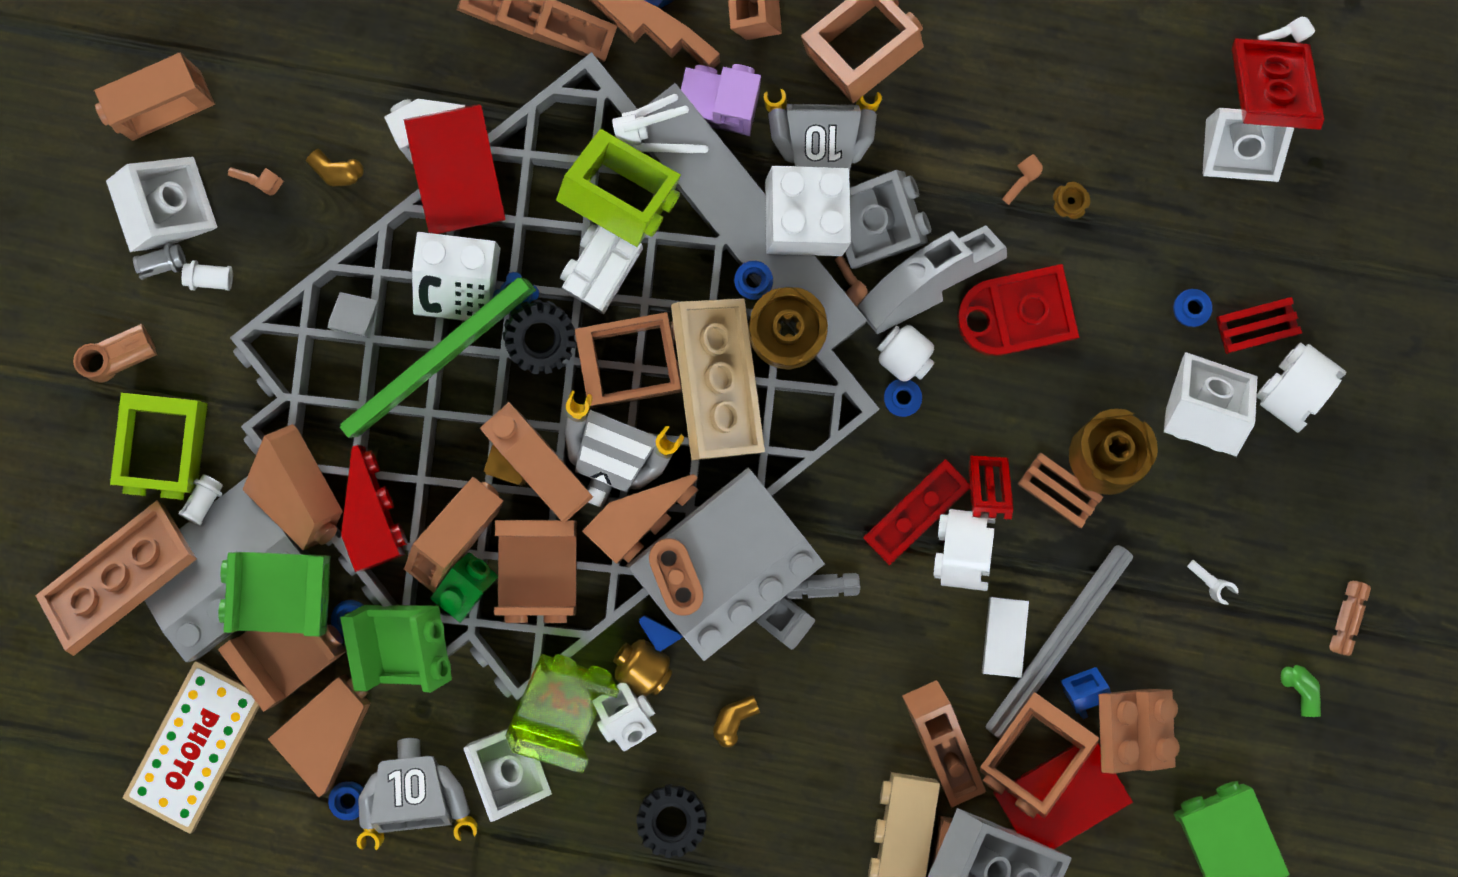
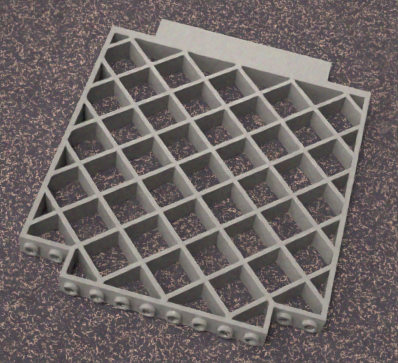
[230,52,879,700]

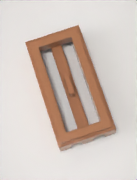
[1017,453,1103,528]

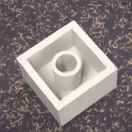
[765,166,851,256]

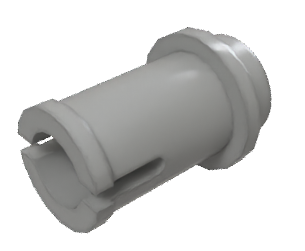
[133,243,186,280]

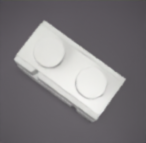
[560,225,643,314]

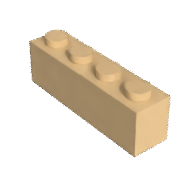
[868,772,940,877]

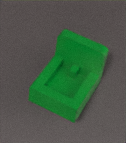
[430,553,498,623]

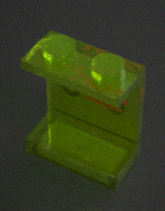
[505,654,620,773]

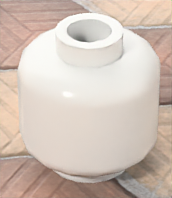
[877,325,935,382]

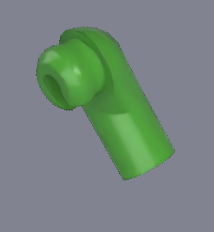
[1281,665,1321,717]

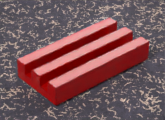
[1216,297,1302,354]
[969,456,1013,519]

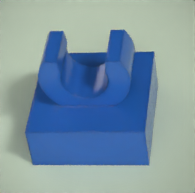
[1061,667,1111,719]

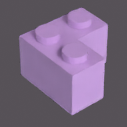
[681,64,761,136]

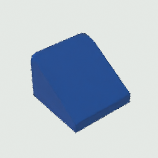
[639,615,683,652]

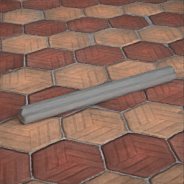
[986,545,1133,739]

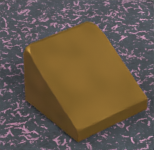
[484,445,526,486]

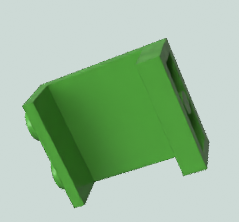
[218,551,331,637]

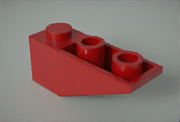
[341,444,407,572]

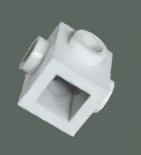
[592,683,657,752]

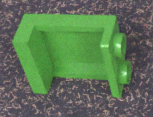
[340,605,452,693]
[1173,781,1290,877]

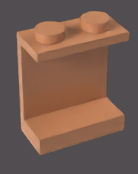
[494,520,577,623]
[218,624,347,712]

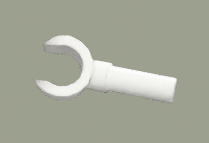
[1257,17,1315,43]
[1187,560,1239,605]

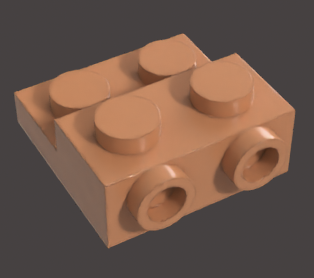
[1099,689,1180,774]

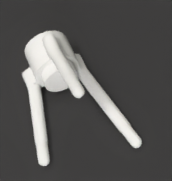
[612,94,709,153]

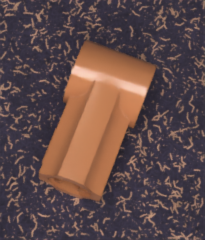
[73,324,157,383]

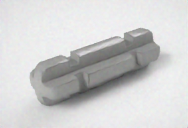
[786,573,860,599]

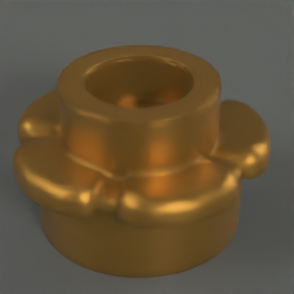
[1053,182,1090,219]

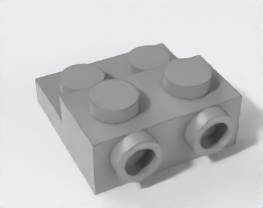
[845,170,931,269]

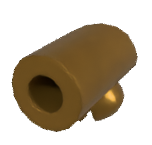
[306,149,364,186]
[713,695,760,747]

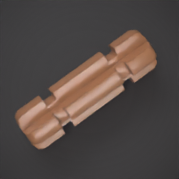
[1329,581,1371,656]

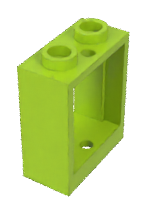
[556,128,681,247]
[110,393,208,500]

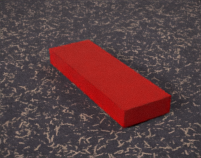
[863,459,970,566]

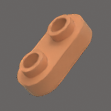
[649,538,703,616]

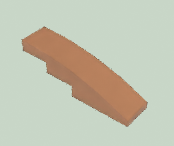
[457,0,617,62]
[590,0,720,68]

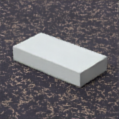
[982,597,1029,678]

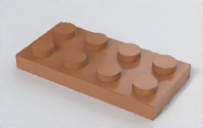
[35,500,197,656]

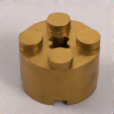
[749,287,828,370]
[1069,409,1158,495]

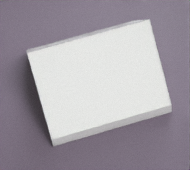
[1203,108,1294,182]
[463,723,552,822]

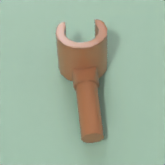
[1002,154,1043,205]
[228,167,284,196]
[835,256,868,308]

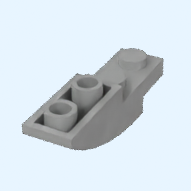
[857,225,1007,334]

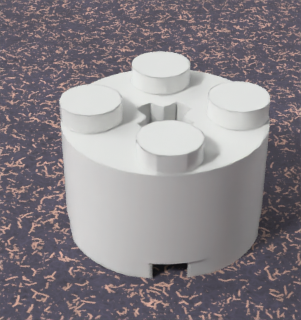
[1257,342,1347,433]
[934,509,996,591]

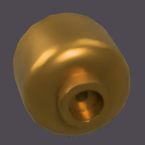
[613,640,672,697]

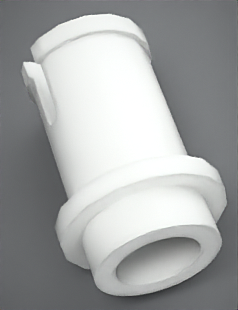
[181,260,233,291]
[178,474,223,526]

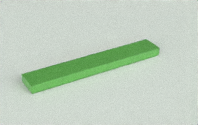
[340,277,536,438]

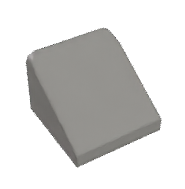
[327,292,378,338]
[756,596,815,650]

